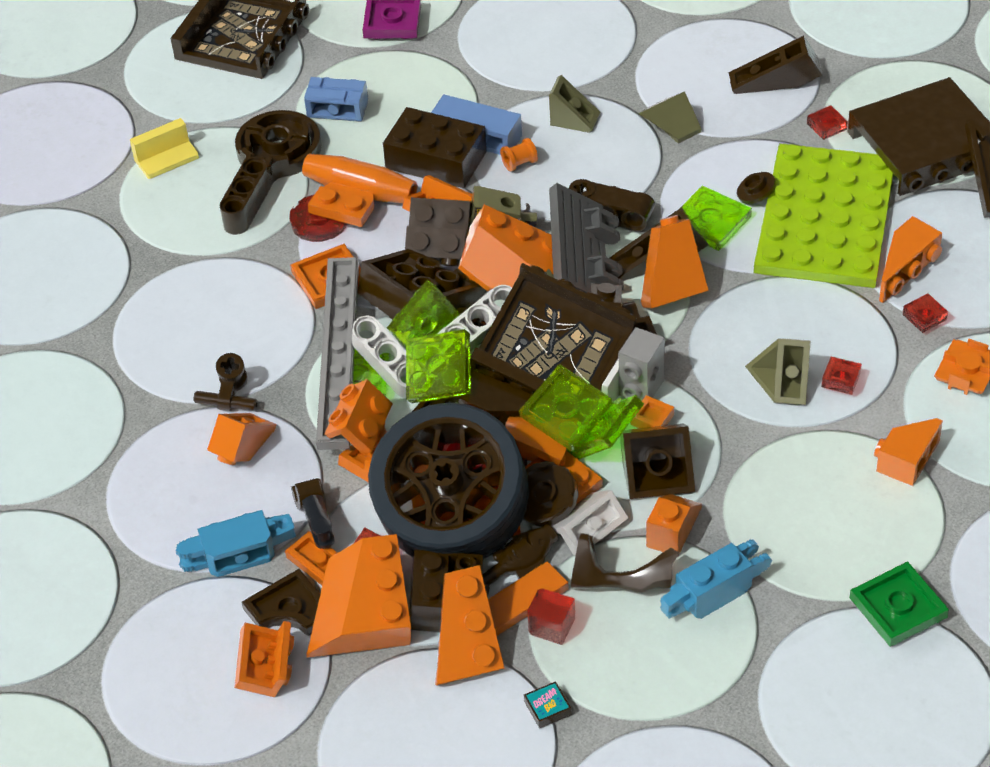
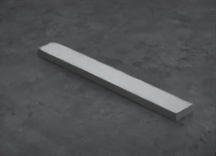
[316,257,359,450]

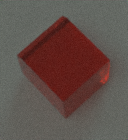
[527,588,575,645]

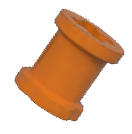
[500,138,538,172]

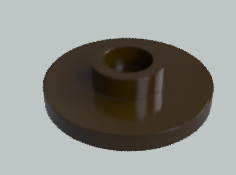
[736,172,776,204]

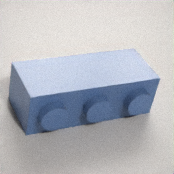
[431,94,522,155]

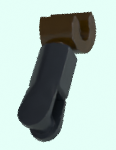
[291,478,335,549]

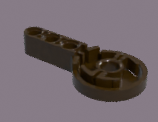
[219,110,321,235]

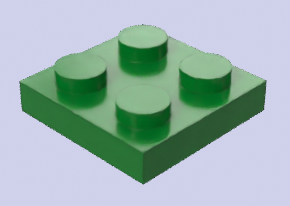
[849,561,949,647]

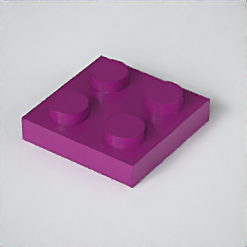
[362,0,421,39]

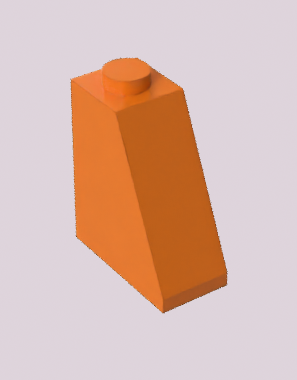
[641,215,709,308]

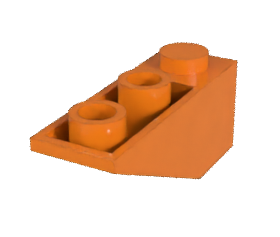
[879,216,942,303]

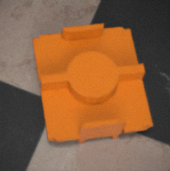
[934,338,990,395]

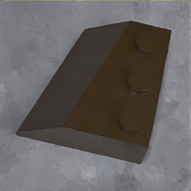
[358,249,486,336]

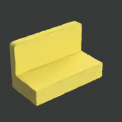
[129,118,199,179]

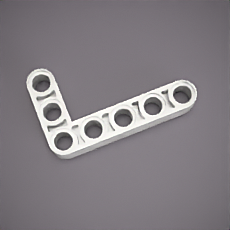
[351,285,512,398]

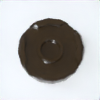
[523,461,578,527]

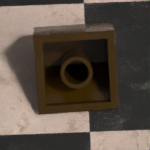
[619,423,696,499]

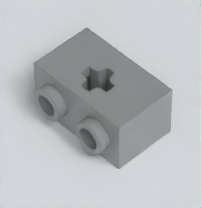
[618,327,665,403]

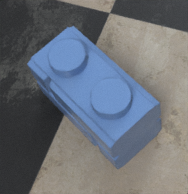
[304,77,368,121]

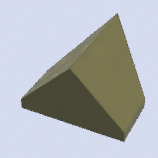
[549,75,600,133]
[638,91,701,144]
[745,338,811,405]

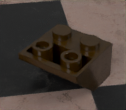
[409,550,483,632]

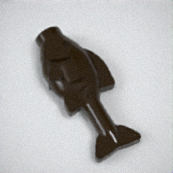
[482,524,559,598]

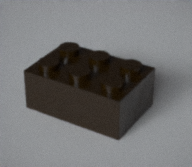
[383,107,487,188]

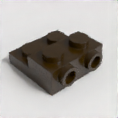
[405,197,472,266]

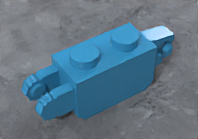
[175,510,296,577]
[660,539,772,619]

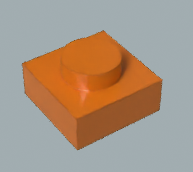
[630,395,674,428]

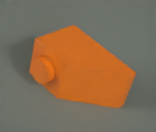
[207,413,277,465]
[874,418,943,486]
[646,494,702,556]

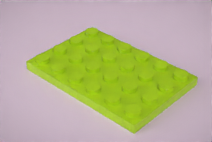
[753,143,893,288]

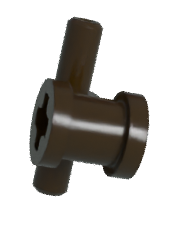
[193,353,258,411]

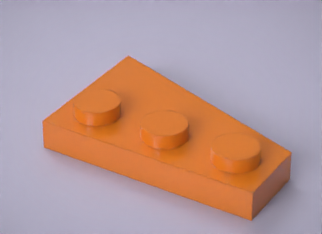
[435,565,504,685]

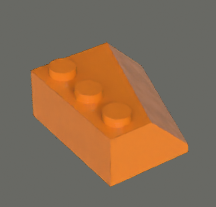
[458,204,553,291]
[306,534,411,658]

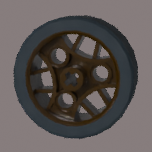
[368,403,529,559]

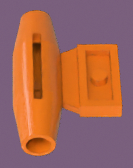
[302,154,418,227]

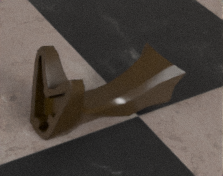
[571,533,679,593]

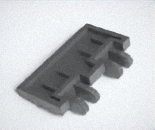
[549,183,624,293]

